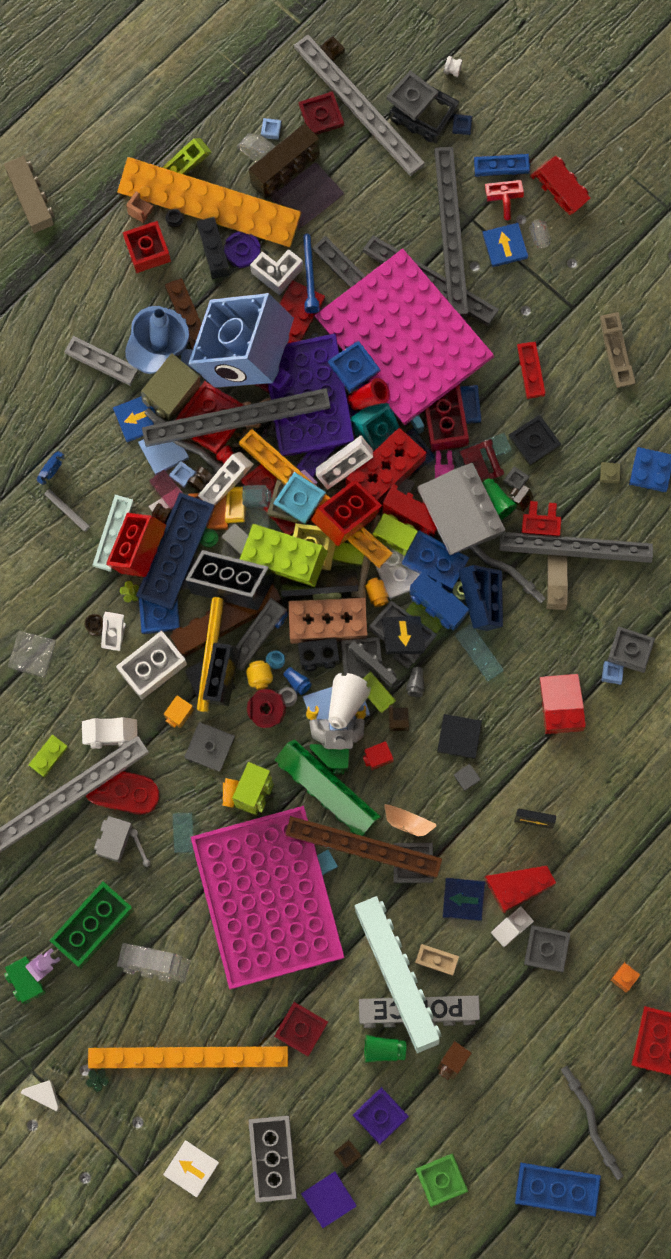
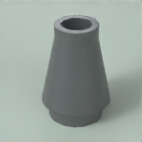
[406,667,425,697]

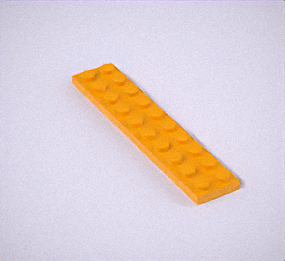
[117,157,302,248]

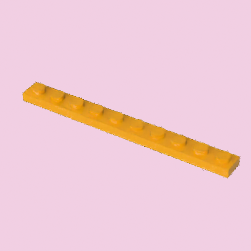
[239,429,393,569]
[88,1046,288,1069]

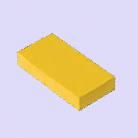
[225,486,247,523]

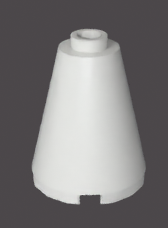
[328,673,371,729]

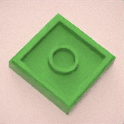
[415,1153,468,1207]

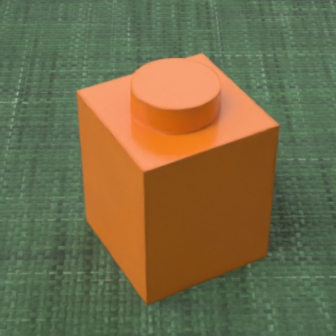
[610,962,640,992]

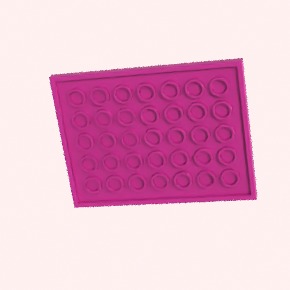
[314,249,494,425]
[191,806,345,990]

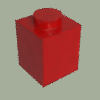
[362,741,393,771]

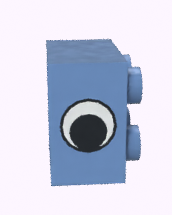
[188,293,294,388]

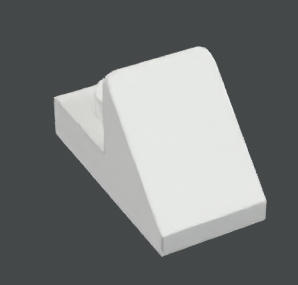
[101,612,126,651]
[491,907,534,948]

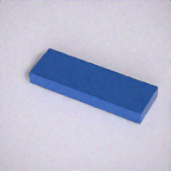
[474,154,530,176]

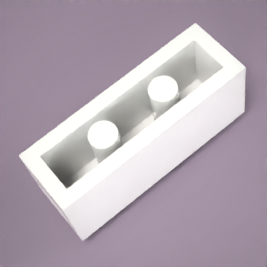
[316,436,373,490]

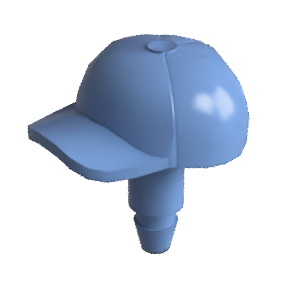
[125,306,189,374]

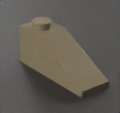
[546,555,568,610]

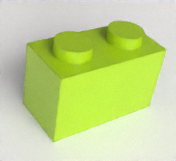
[373,513,418,556]

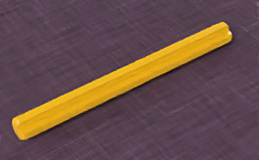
[197,597,223,712]

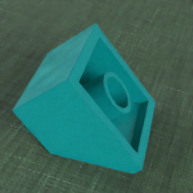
[351,403,400,452]

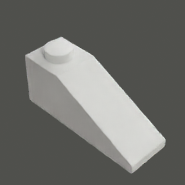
[198,452,254,505]

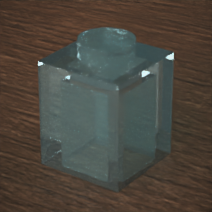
[243,485,271,508]

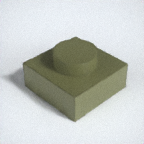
[600,462,620,484]

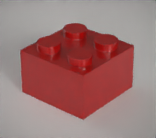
[122,221,171,273]

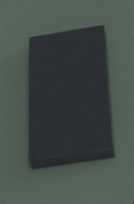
[281,564,358,597]

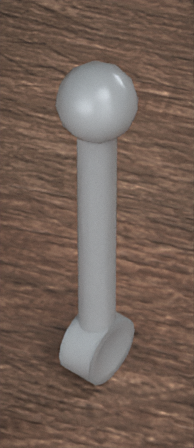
[130,829,150,867]

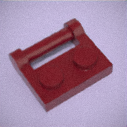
[459,439,505,482]

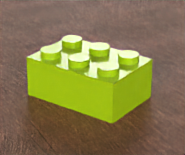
[232,762,274,816]

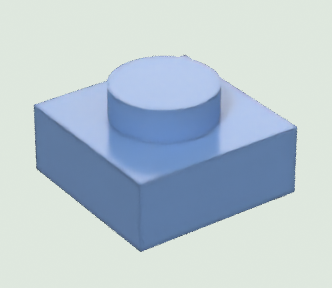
[602,661,624,685]

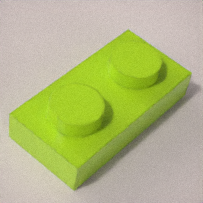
[28,735,68,777]

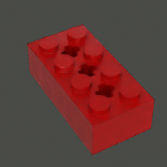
[346,428,426,503]

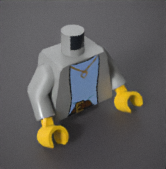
[306,705,366,750]

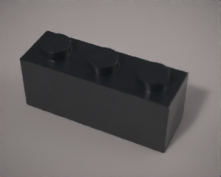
[197,217,230,280]
[203,643,240,706]

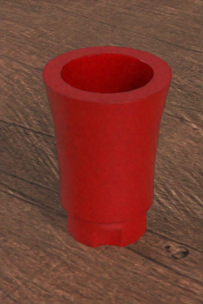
[347,378,390,410]

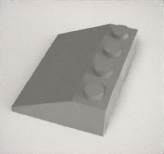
[417,463,505,555]

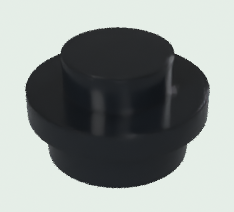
[165,209,184,227]

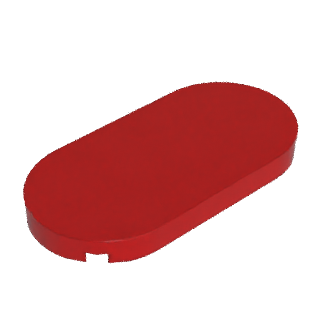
[86,771,160,815]

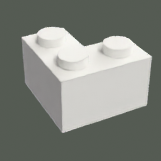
[250,249,303,295]

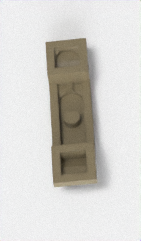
[600,312,635,388]

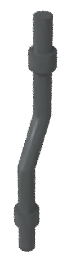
[144,408,223,474]
[470,545,546,604]
[561,1066,624,1180]

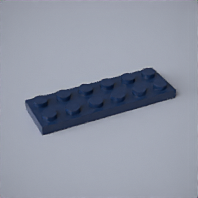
[136,492,215,611]

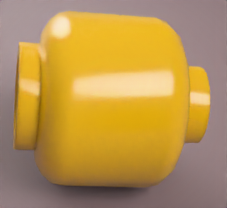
[246,660,273,690]

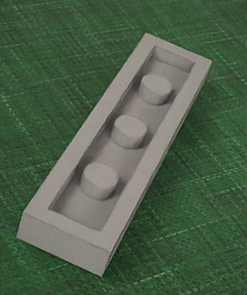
[64,336,139,386]

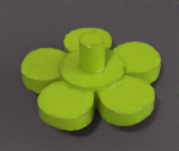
[120,581,139,603]

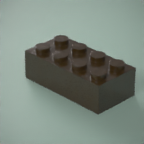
[249,123,320,199]

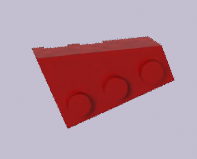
[530,155,591,215]
[383,483,438,538]
[484,866,556,913]

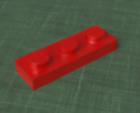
[517,341,545,399]

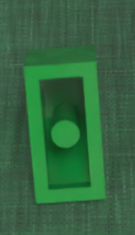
[310,744,349,775]

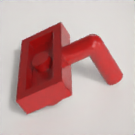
[485,180,524,220]

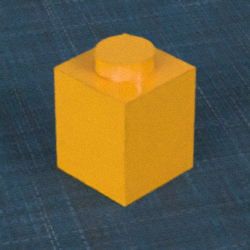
[164,696,194,728]

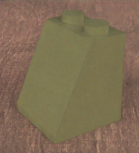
[141,353,200,422]

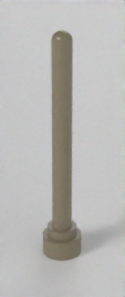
[351,514,381,601]

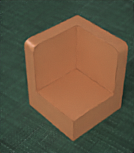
[126,191,153,223]

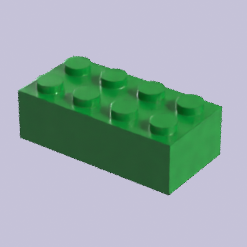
[49,881,134,969]

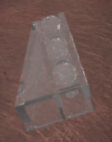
[117,943,191,983]

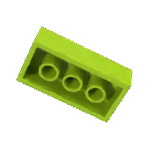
[240,524,328,587]

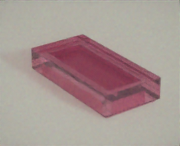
[149,470,182,509]

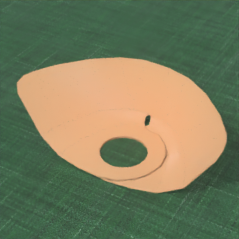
[385,804,437,836]

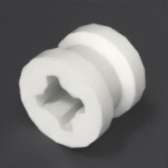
[444,56,463,78]

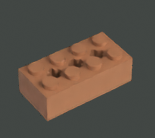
[289,598,367,644]

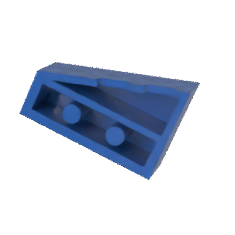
[410,569,469,631]

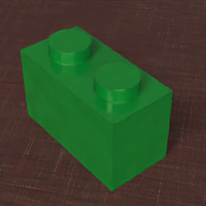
[4,956,46,1004]

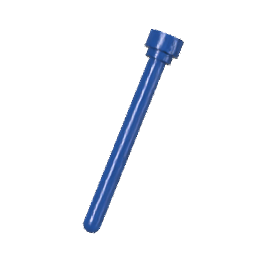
[303,233,320,314]

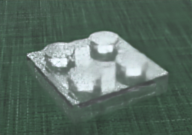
[8,631,56,678]

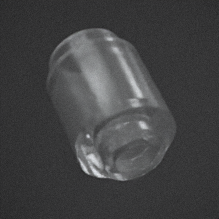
[529,219,551,249]

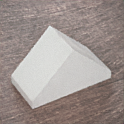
[21,1080,61,1112]

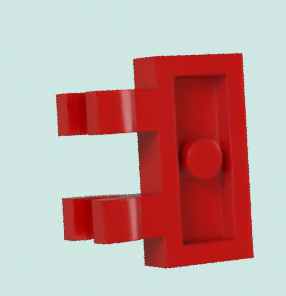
[522,501,561,536]

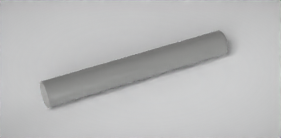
[44,489,90,532]

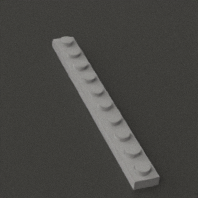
[294,35,425,176]
[0,736,149,853]

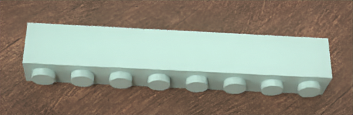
[355,896,442,1053]

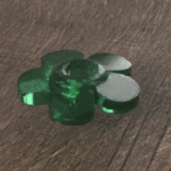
[86,1069,109,1092]

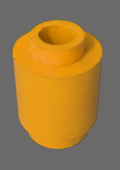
[365,578,389,608]

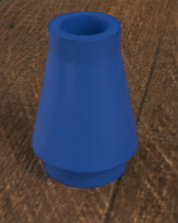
[283,667,312,695]

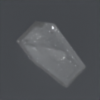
[237,133,276,162]

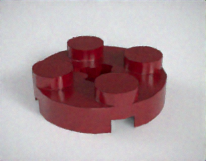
[247,689,286,728]

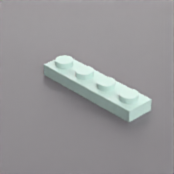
[93,495,134,572]

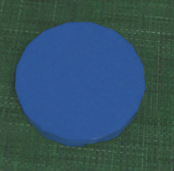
[37,451,65,485]

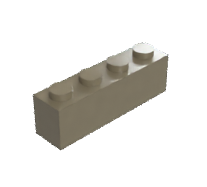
[4,155,55,233]

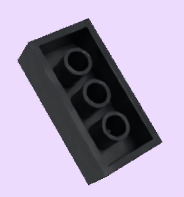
[185,550,274,610]

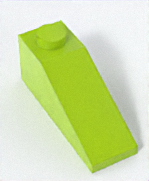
[162,138,212,175]

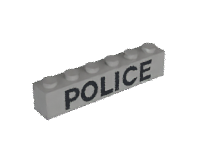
[359,996,480,1028]

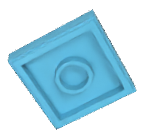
[273,472,326,525]

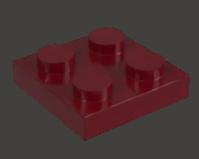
[298,91,344,135]
[274,1002,328,1057]

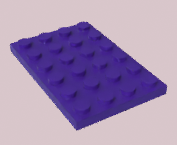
[268,334,354,457]

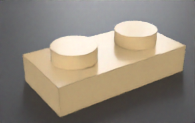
[415,944,459,976]

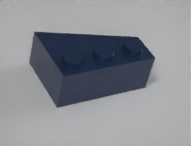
[458,565,503,631]

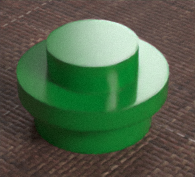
[201,529,218,548]

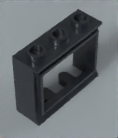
[390,87,459,144]

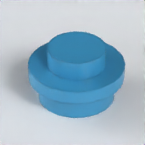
[266,651,285,669]

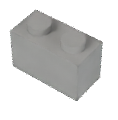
[94,816,133,863]

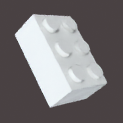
[116,631,187,700]

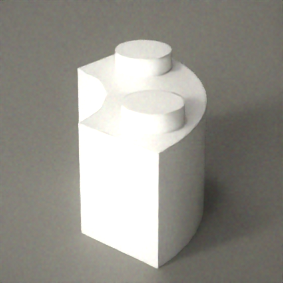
[82,717,137,749]

